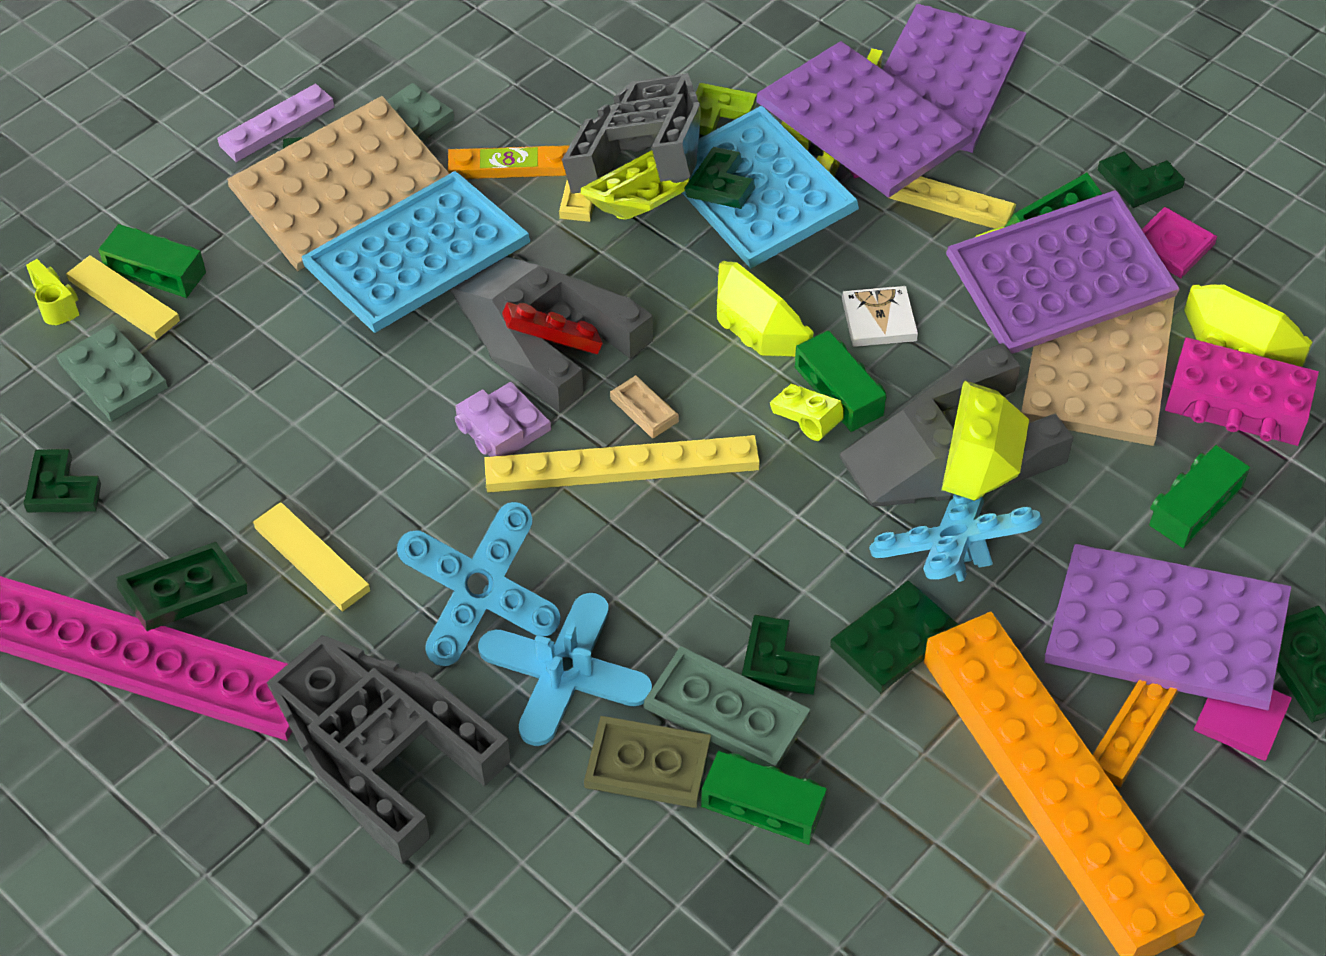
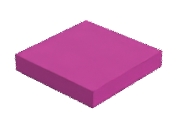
[1141,207,1218,278]
[1194,690,1292,761]

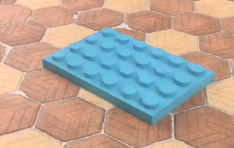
[682,106,859,269]
[302,171,530,333]

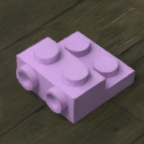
[455,382,551,457]

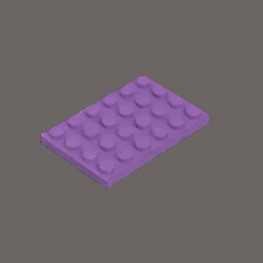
[882,4,1026,153]
[756,41,973,198]
[946,190,1179,354]
[1044,544,1291,710]

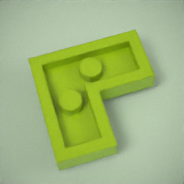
[696,83,757,135]

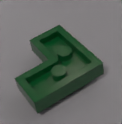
[684,147,755,209]
[1097,151,1185,208]
[24,449,101,513]
[742,615,820,695]

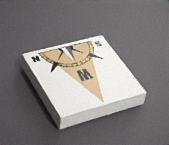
[842,286,918,347]

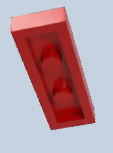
[502,302,603,355]

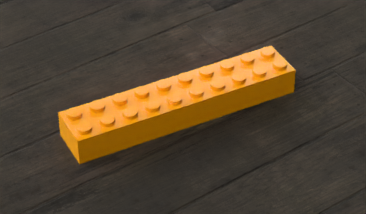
[924,611,1205,956]

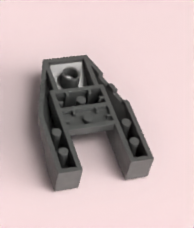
[562,73,701,194]
[450,257,653,413]
[840,343,1074,507]
[267,635,511,865]

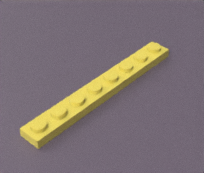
[484,435,759,493]

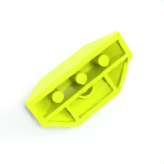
[581,150,689,219]
[717,261,814,357]
[1184,285,1313,367]
[942,380,1029,501]

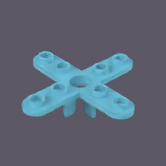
[869,494,1042,582]
[397,502,560,666]
[478,593,652,746]

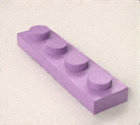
[217,83,334,162]

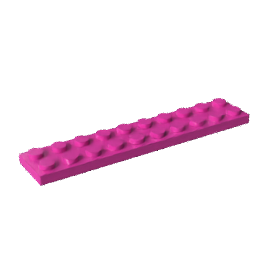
[0,576,292,741]

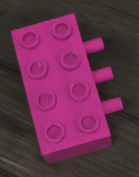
[1165,337,1319,446]

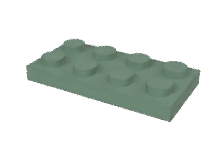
[644,646,811,768]

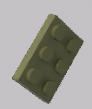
[584,716,711,808]

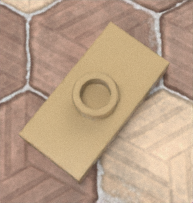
[610,375,679,438]

